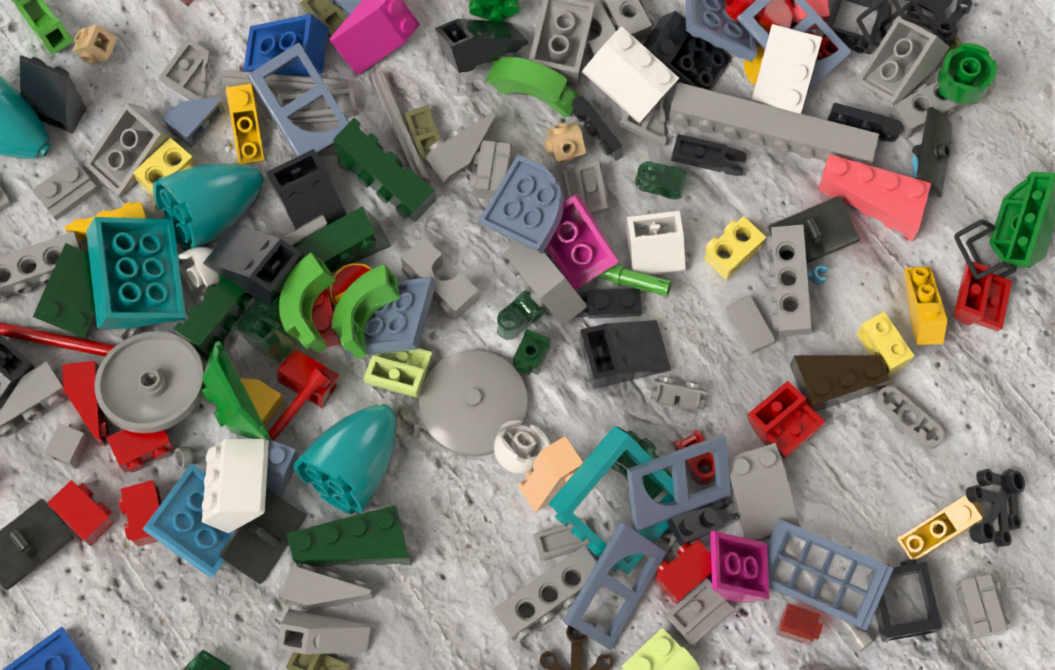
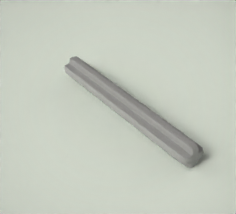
[222,70,348,91]
[371,71,429,182]

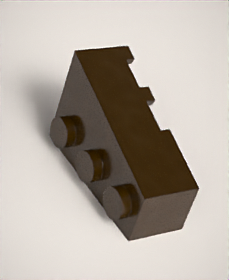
[790,355,890,412]

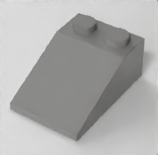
[529,0,595,85]
[856,16,949,105]
[84,103,177,196]
[728,443,800,541]

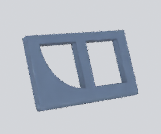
[737,0,852,93]
[247,43,349,157]
[627,435,731,531]
[563,522,667,650]

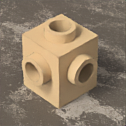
[72,24,117,64]
[544,122,586,162]

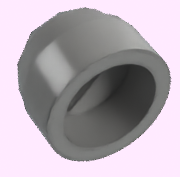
[175,447,198,470]

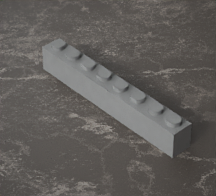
[669,82,879,166]

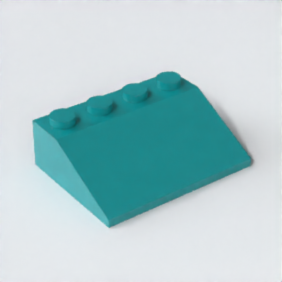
[86,217,186,329]

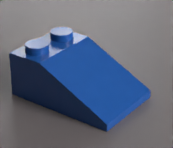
[243,14,329,76]

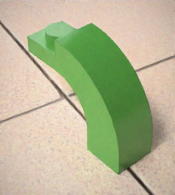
[11,0,73,55]
[485,57,579,117]
[279,253,336,353]
[332,264,400,359]

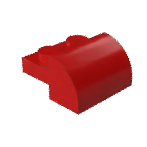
[954,261,1012,332]
[747,381,825,460]

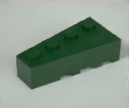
[333,117,436,222]
[292,206,391,273]
[173,274,255,358]
[287,505,411,567]

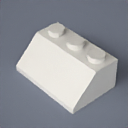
[752,24,822,114]
[582,26,679,123]
[202,439,269,533]

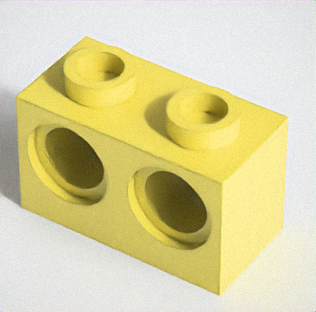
[133,138,196,197]
[704,216,766,281]
[856,312,914,376]

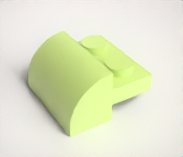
[364,348,432,398]
[621,628,701,670]

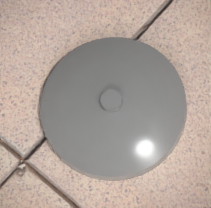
[95,331,205,433]
[419,350,528,457]

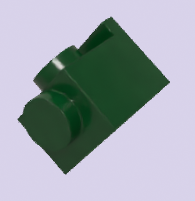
[513,329,551,375]

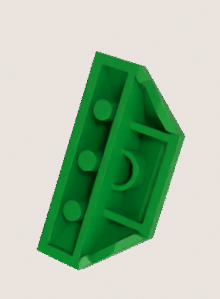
[989,172,1055,268]
[201,341,271,442]

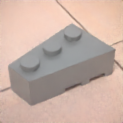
[504,242,587,326]

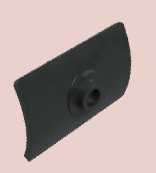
[912,107,952,197]
[768,196,860,263]
[219,487,306,584]
[0,499,74,590]

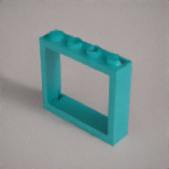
[548,426,689,575]

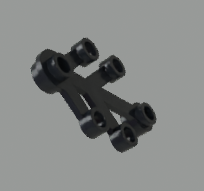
[905,0,973,44]
[966,469,1025,547]

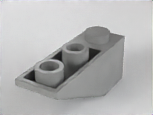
[426,112,495,183]
[0,361,67,438]
[280,564,373,610]
[277,609,371,654]

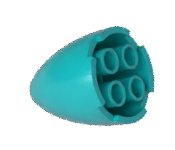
[0,75,51,159]
[153,163,264,251]
[294,404,397,515]

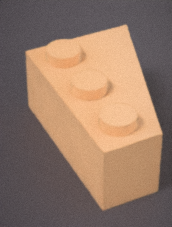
[518,436,583,513]

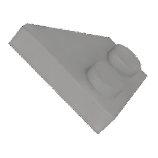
[159,38,209,100]
[618,97,666,147]

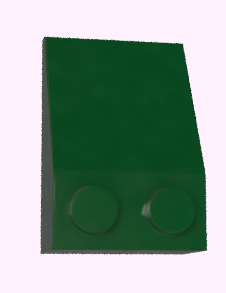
[33,243,95,338]

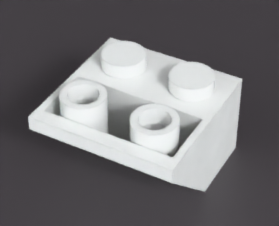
[626,211,686,275]

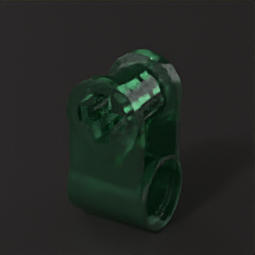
[635,161,687,200]
[496,290,546,340]

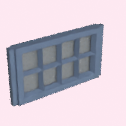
[767,519,894,631]

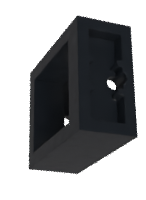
[823,0,889,55]
[866,559,942,642]

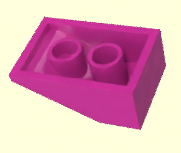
[329,0,420,75]
[546,194,619,290]
[710,531,770,603]

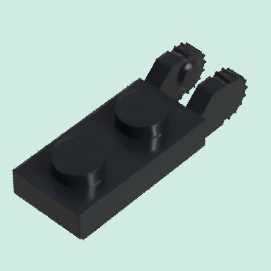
[572,96,623,161]
[827,103,902,142]
[671,134,747,176]
[575,288,642,319]
[667,497,740,546]

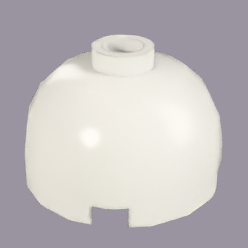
[178,247,220,301]
[494,420,550,475]

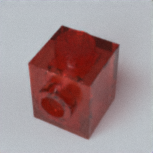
[776,603,823,645]

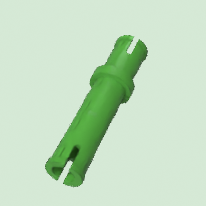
[596,264,672,297]

